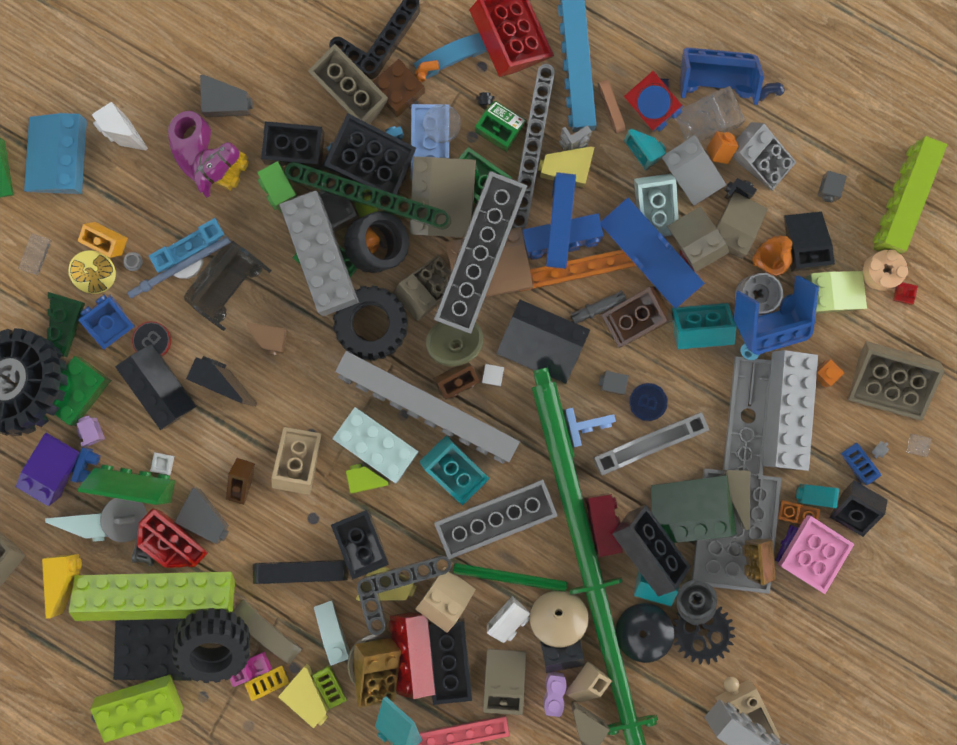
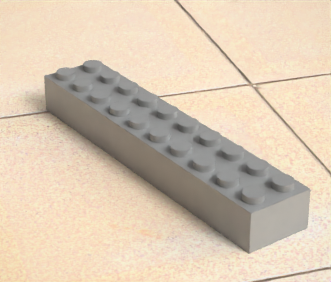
[335,351,520,464]

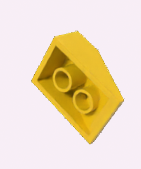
[42,554,82,619]

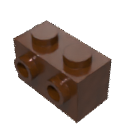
[433,362,480,400]

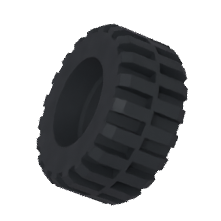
[333,285,408,361]
[172,608,250,683]

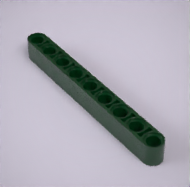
[285,162,451,230]

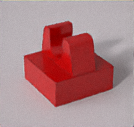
[893,282,918,305]

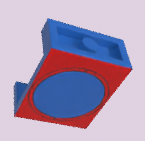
[624,71,684,132]

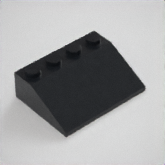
[321,113,416,203]
[496,299,590,384]
[186,356,257,407]

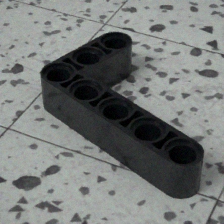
[329,0,420,79]

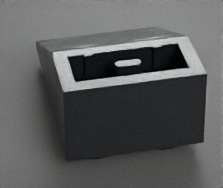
[784,211,835,272]
[540,611,584,673]

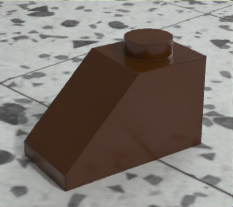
[226,458,255,505]

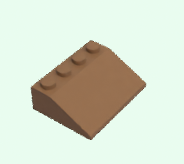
[446,227,533,298]

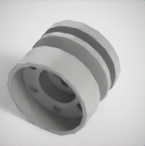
[735,273,783,315]

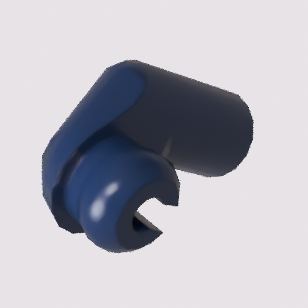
[759,82,785,102]

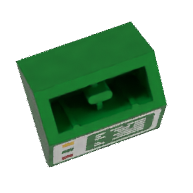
[475,101,527,152]

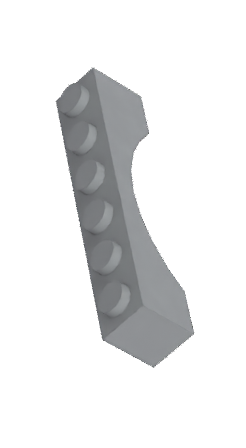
[592,412,709,475]

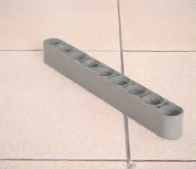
[511,64,554,230]

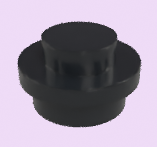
[476,92,495,105]

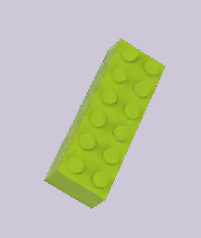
[873,136,948,254]

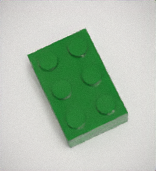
[54,356,112,426]

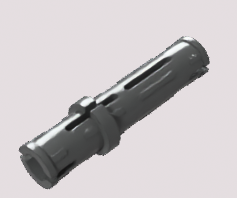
[570,290,627,324]

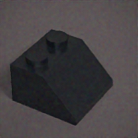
[829,480,888,537]

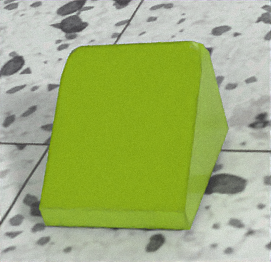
[354,195,377,218]

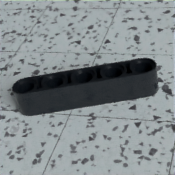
[253,560,348,584]

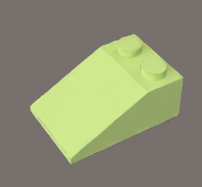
[805,271,867,314]

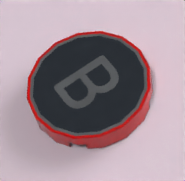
[132,321,171,356]

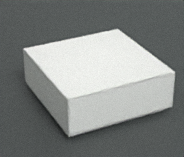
[482,364,504,386]
[150,452,175,475]

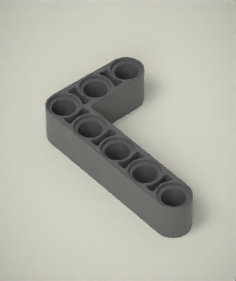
[357,555,451,635]

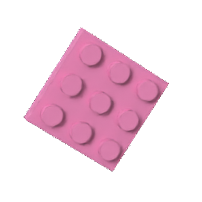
[777,515,854,594]

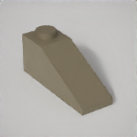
[720,470,750,530]

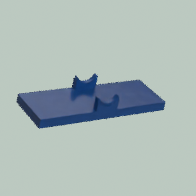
[601,198,705,309]

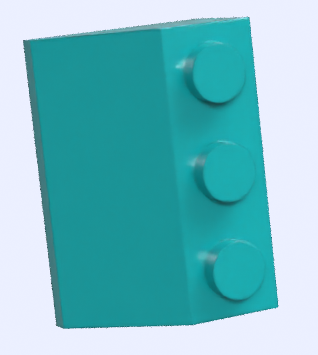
[672,303,737,349]

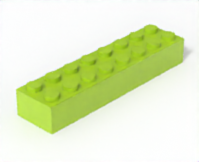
[69,572,235,621]

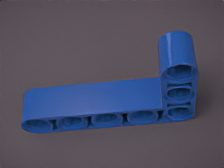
[546,172,576,269]

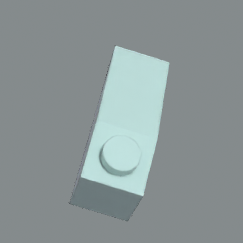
[45,513,106,542]
[314,600,350,665]

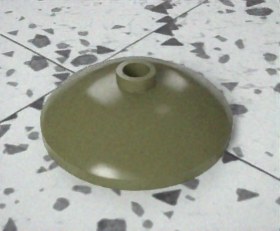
[426,322,484,366]

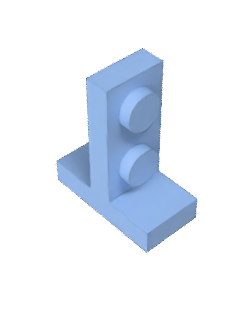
[564,408,616,447]

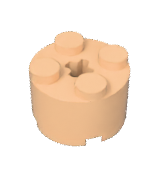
[862,250,908,291]

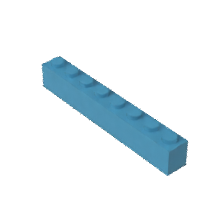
[558,0,596,132]

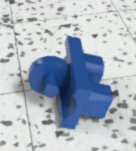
[71,447,101,483]

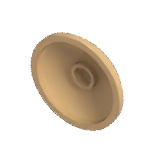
[530,590,588,647]

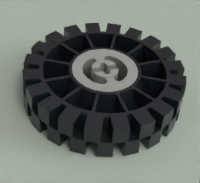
[0,328,68,436]

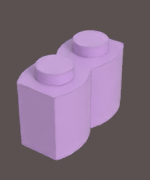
[543,672,566,717]

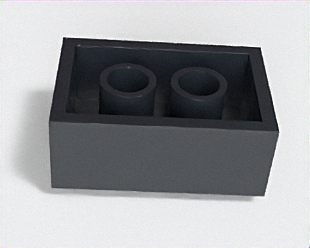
[261,121,325,170]

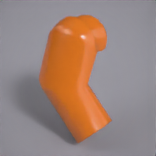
[415,60,439,82]

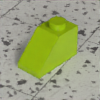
[346,464,390,494]

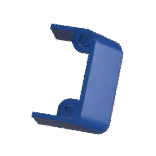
[679,48,764,105]
[734,275,819,355]

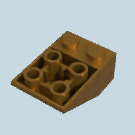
[742,538,776,585]
[353,638,401,708]

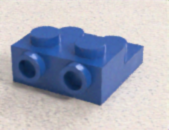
[78,294,135,350]

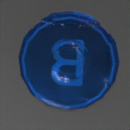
[629,383,668,421]

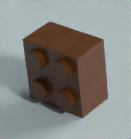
[372,59,425,117]

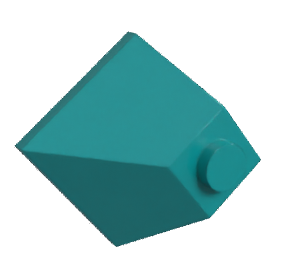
[624,129,666,171]

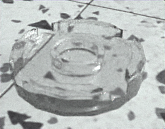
[423,104,461,143]

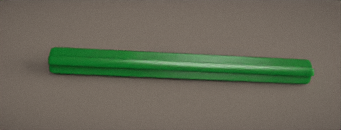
[453,563,567,592]

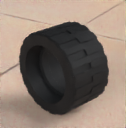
[344,211,410,273]

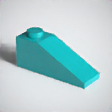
[796,484,839,508]

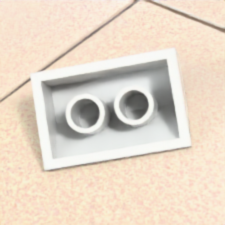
[92,102,148,150]

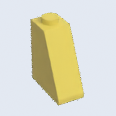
[538,146,595,188]
[356,567,417,601]
[279,664,329,728]

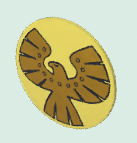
[68,250,116,294]

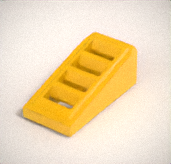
[244,665,290,701]

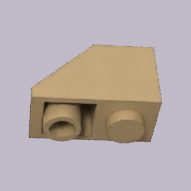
[565,662,612,703]

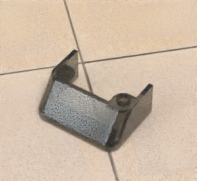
[184,240,272,331]

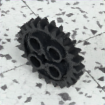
[673,601,735,665]

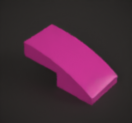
[230,651,272,687]

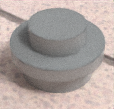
[123,252,143,271]
[871,441,889,459]

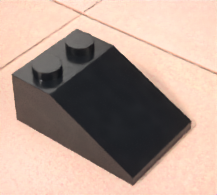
[331,509,389,580]

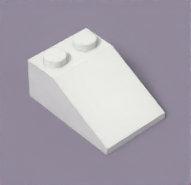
[486,596,530,643]

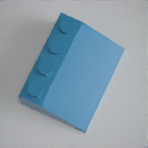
[24,113,87,194]

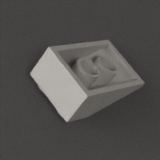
[662,135,727,206]

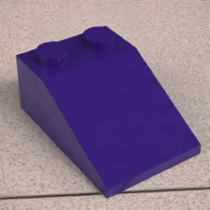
[15,433,79,507]

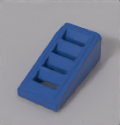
[840,443,882,486]

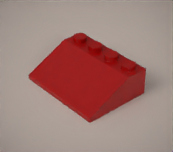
[469,0,554,77]

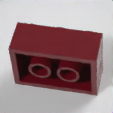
[585,493,623,557]

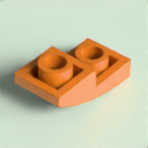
[778,500,821,524]

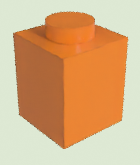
[706,131,739,164]
[816,359,844,388]

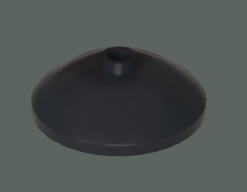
[616,603,674,663]

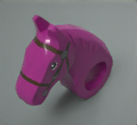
[168,111,240,198]

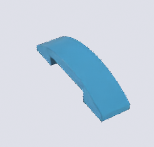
[414,33,487,79]
[149,218,225,273]

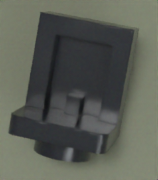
[724,178,757,199]

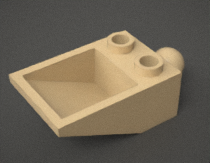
[715,677,780,738]

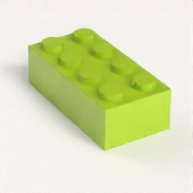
[90,675,183,743]

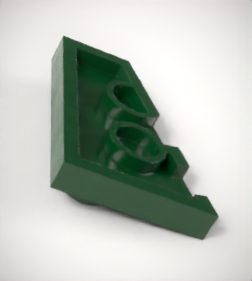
[47,292,85,357]

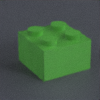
[257,161,298,214]

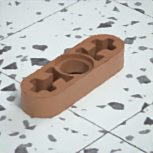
[598,80,625,134]

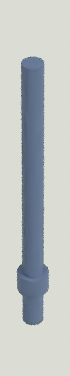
[127,236,231,298]

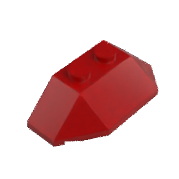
[137,508,208,568]

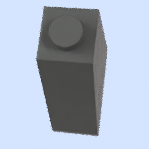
[200,75,253,117]
[175,487,229,544]

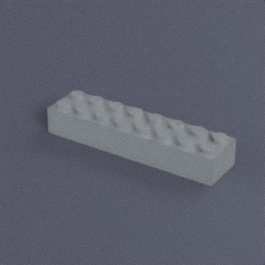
[434,171,527,334]

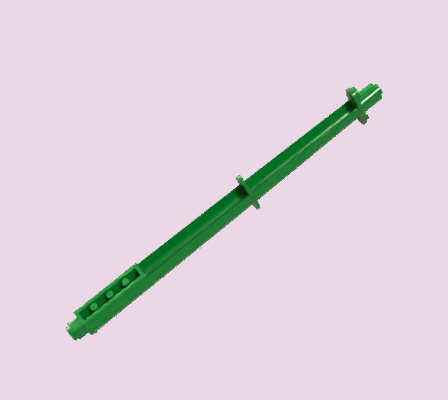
[531,368,658,745]

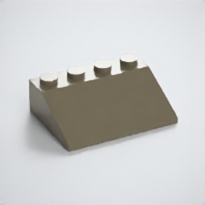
[410,156,476,237]
[848,341,945,421]

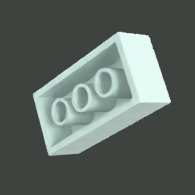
[332,407,419,483]

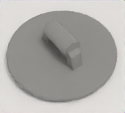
[100,498,147,542]

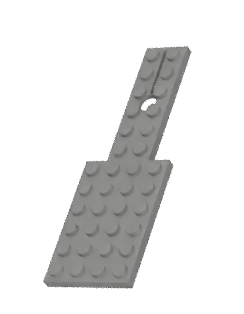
[692,356,782,594]

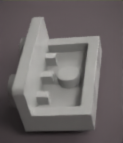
[559,125,592,151]

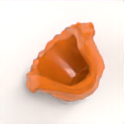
[752,235,793,277]

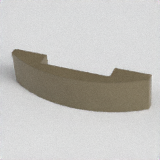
[233,599,302,664]

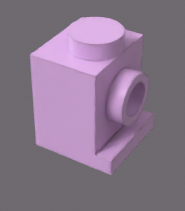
[77,416,105,447]

